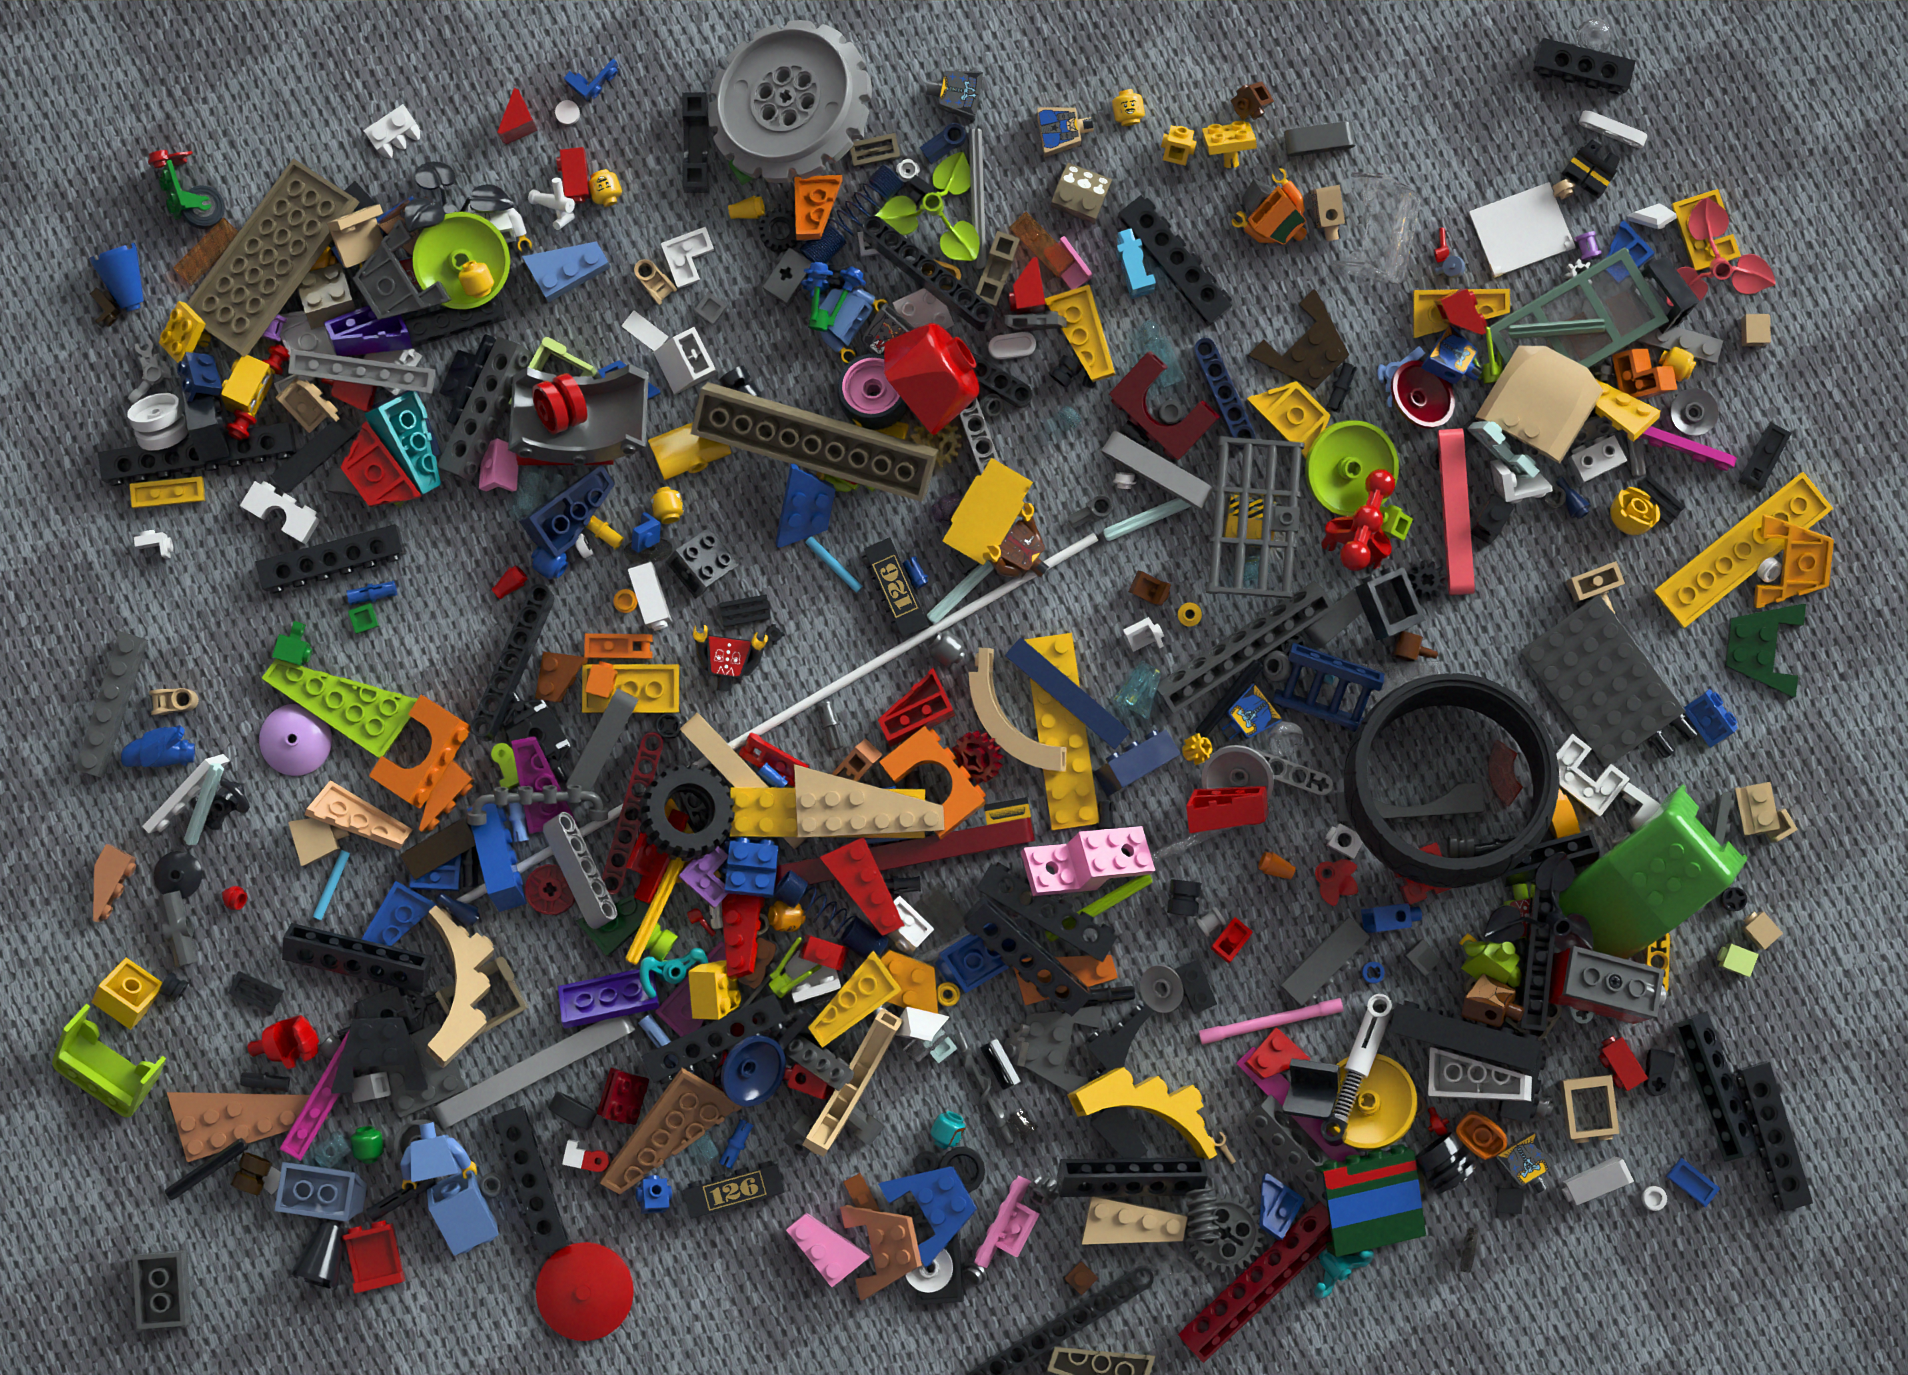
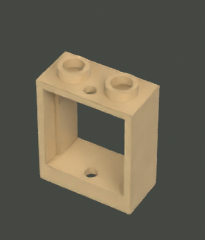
[1560,1074,1619,1143]

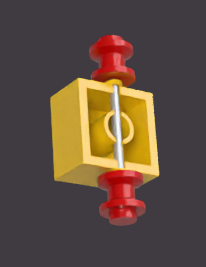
[221,344,290,440]

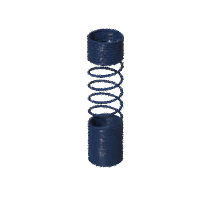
[800,164,904,264]
[773,870,888,959]

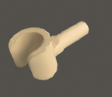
[1212,1132,1236,1164]

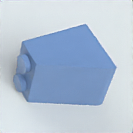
[427,1170,498,1256]

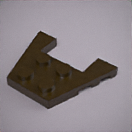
[1248,289,1349,389]

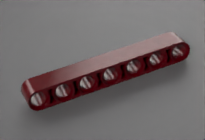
[602,732,663,895]

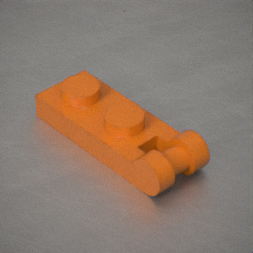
[584,633,653,659]

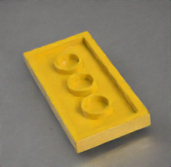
[582,664,680,713]

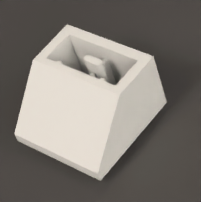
[653,327,717,395]

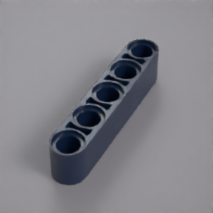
[1193,338,1255,449]

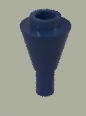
[1555,477,1591,520]
[436,893,480,927]

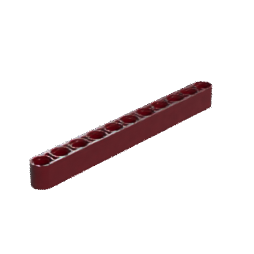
[775,817,1035,886]

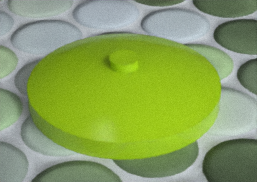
[412,212,510,309]
[1305,420,1399,516]

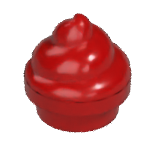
[222,886,247,910]

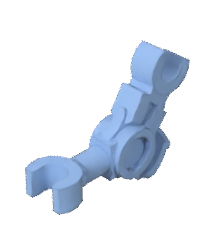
[1377,346,1425,408]

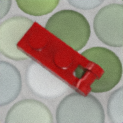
[739,733,809,787]

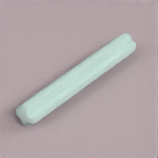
[1103,498,1191,541]
[927,560,994,624]
[184,763,224,845]

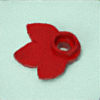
[148,150,193,168]
[1315,859,1358,906]

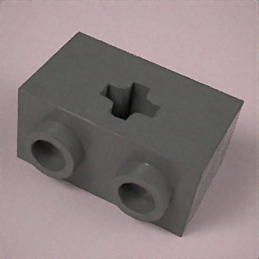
[762,248,812,307]

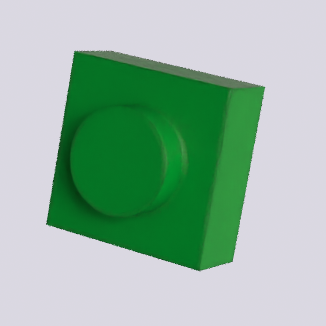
[348,603,380,634]

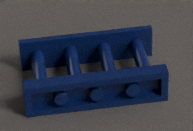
[1273,643,1385,732]

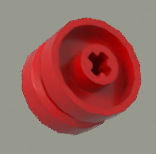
[532,373,588,435]

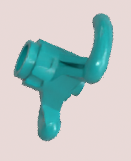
[639,948,709,998]
[1314,1248,1374,1299]

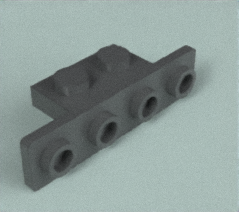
[1520,415,1615,459]
[783,1034,854,1091]

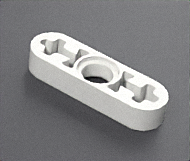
[1578,110,1647,148]

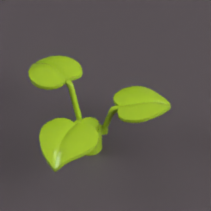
[875,152,980,261]

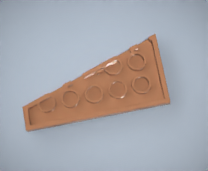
[167,1092,328,1162]

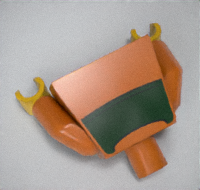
[1232,168,1307,244]

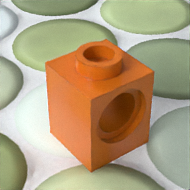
[584,661,618,699]

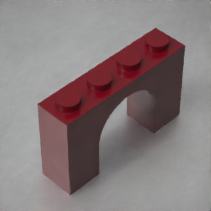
[1109,351,1221,460]

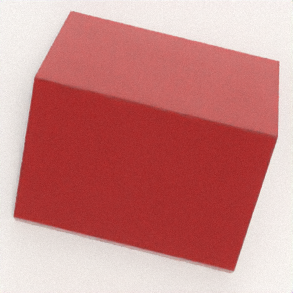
[497,88,538,144]

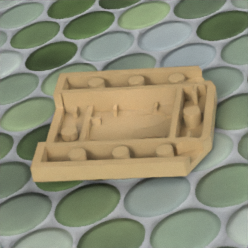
[1475,346,1603,464]

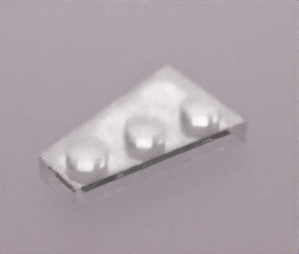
[1361,661,1443,704]

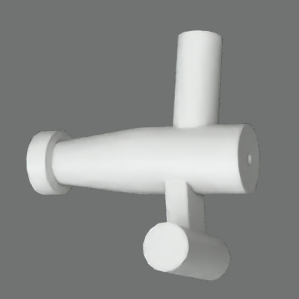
[528,178,575,230]

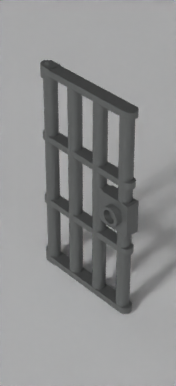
[1206,436,1304,599]

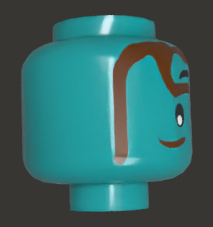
[930,1111,966,1149]

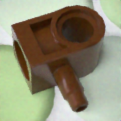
[1391,631,1438,663]

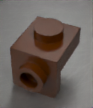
[1128,570,1171,606]

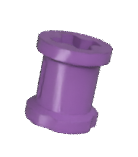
[1574,231,1602,261]
[261,315,287,342]

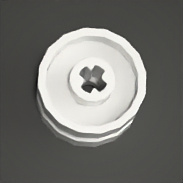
[128,393,188,450]

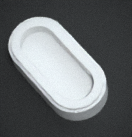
[988,332,1036,360]

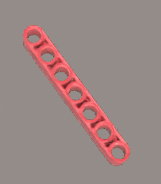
[1437,428,1475,596]

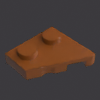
[535,651,588,703]

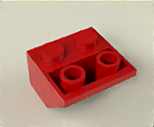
[1434,288,1487,335]

